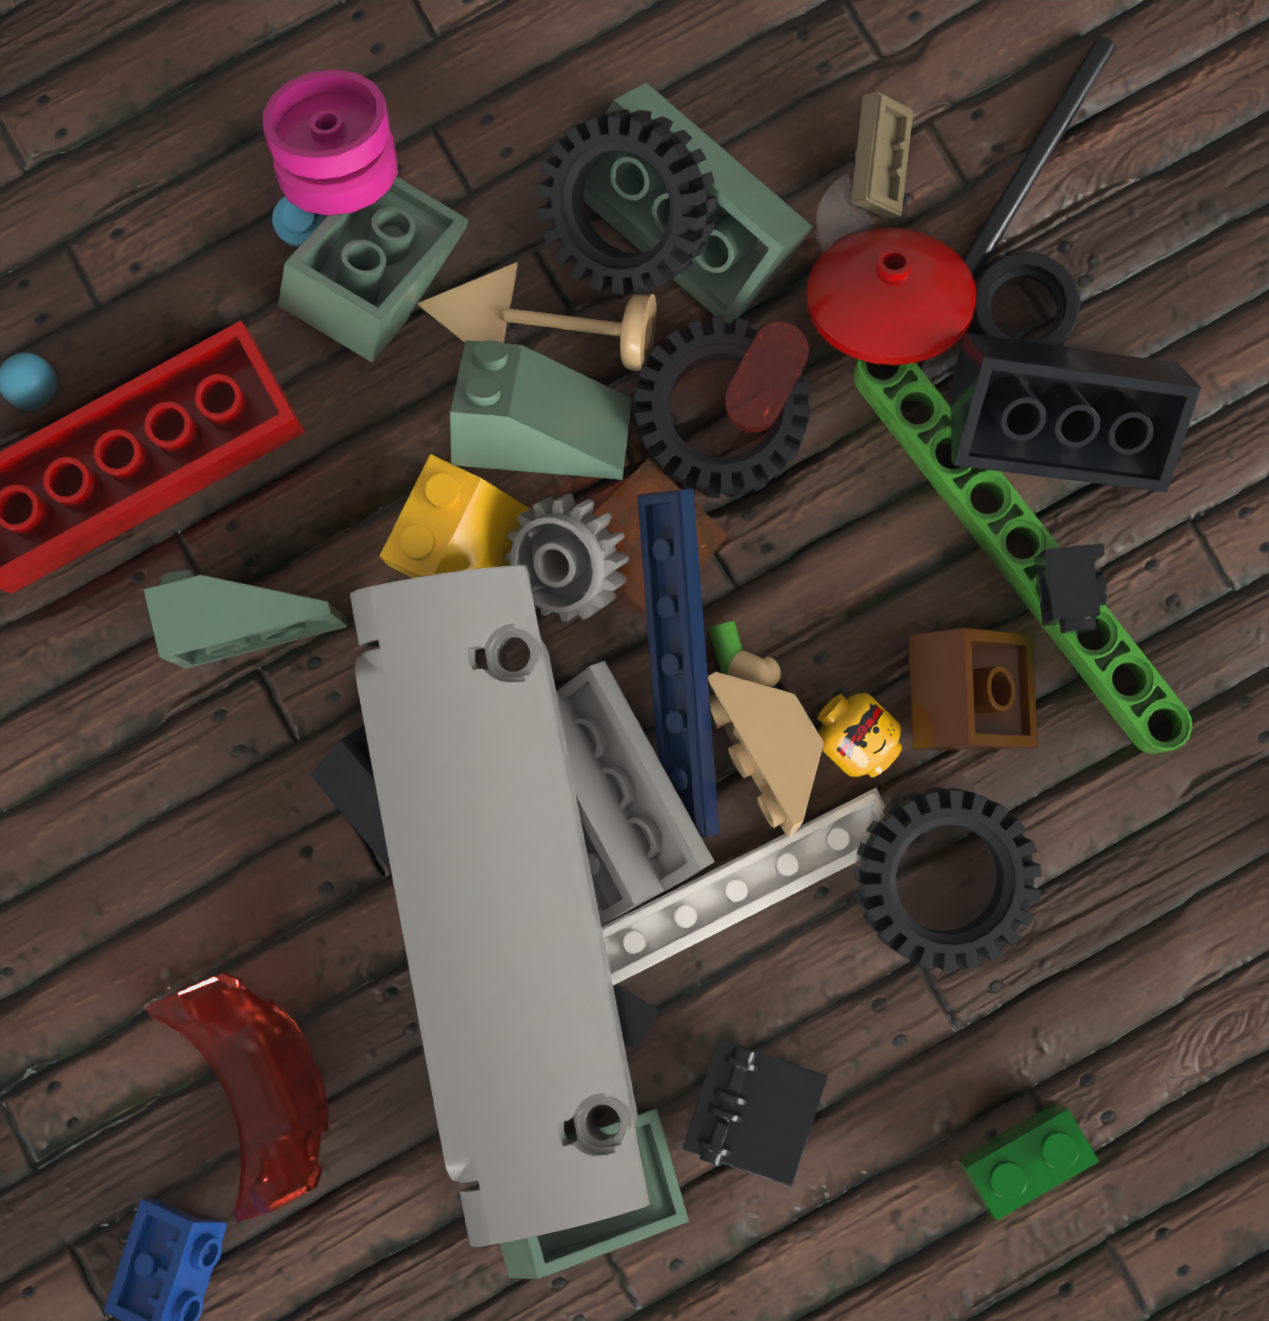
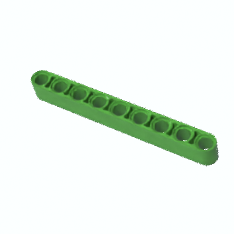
[853,359,1192,754]

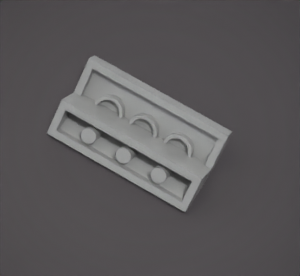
[556,661,715,926]

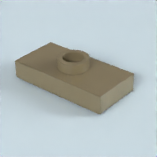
[851,92,913,219]

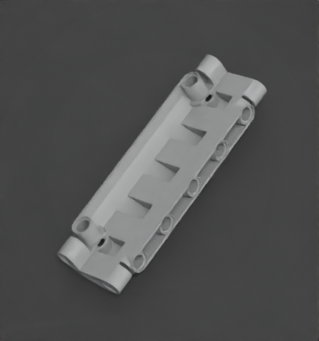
[350,565,650,1247]

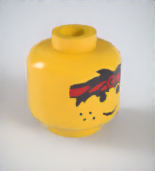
[817,693,902,778]

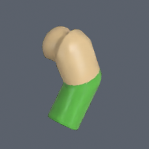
[708,621,781,687]

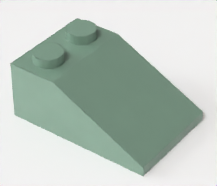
[278,176,469,362]
[450,340,632,480]
[143,570,348,669]
[500,1109,689,1279]

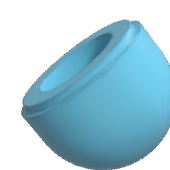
[0,353,58,411]

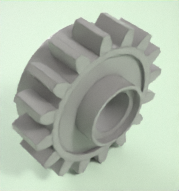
[505,494,629,622]

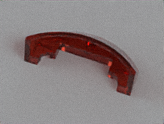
[145,972,329,1222]

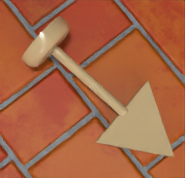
[417,262,657,372]

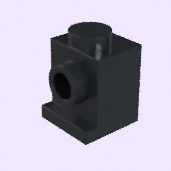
[1034,543,1107,634]

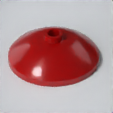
[806,227,976,365]

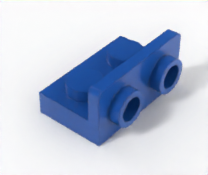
[104,1198,227,1321]

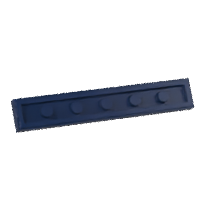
[637,489,720,837]

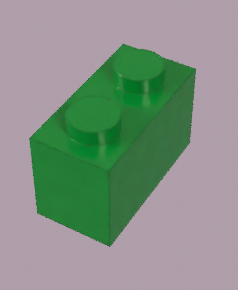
[957,1102,1099,1221]

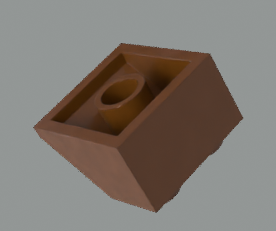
[908,628,1038,751]

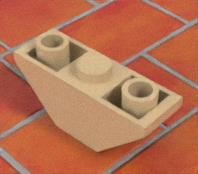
[708,672,824,838]

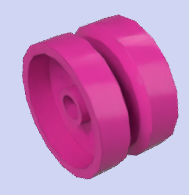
[263,69,398,216]

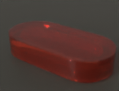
[725,322,809,432]

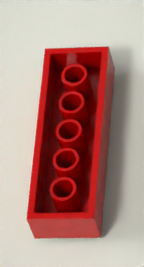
[0,321,306,594]

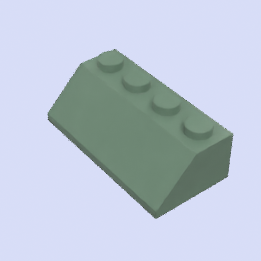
[583,83,813,324]

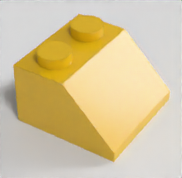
[380,454,530,578]

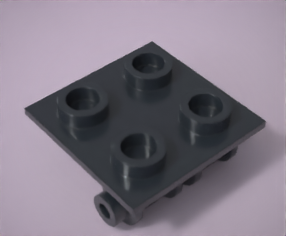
[682,1038,828,1187]

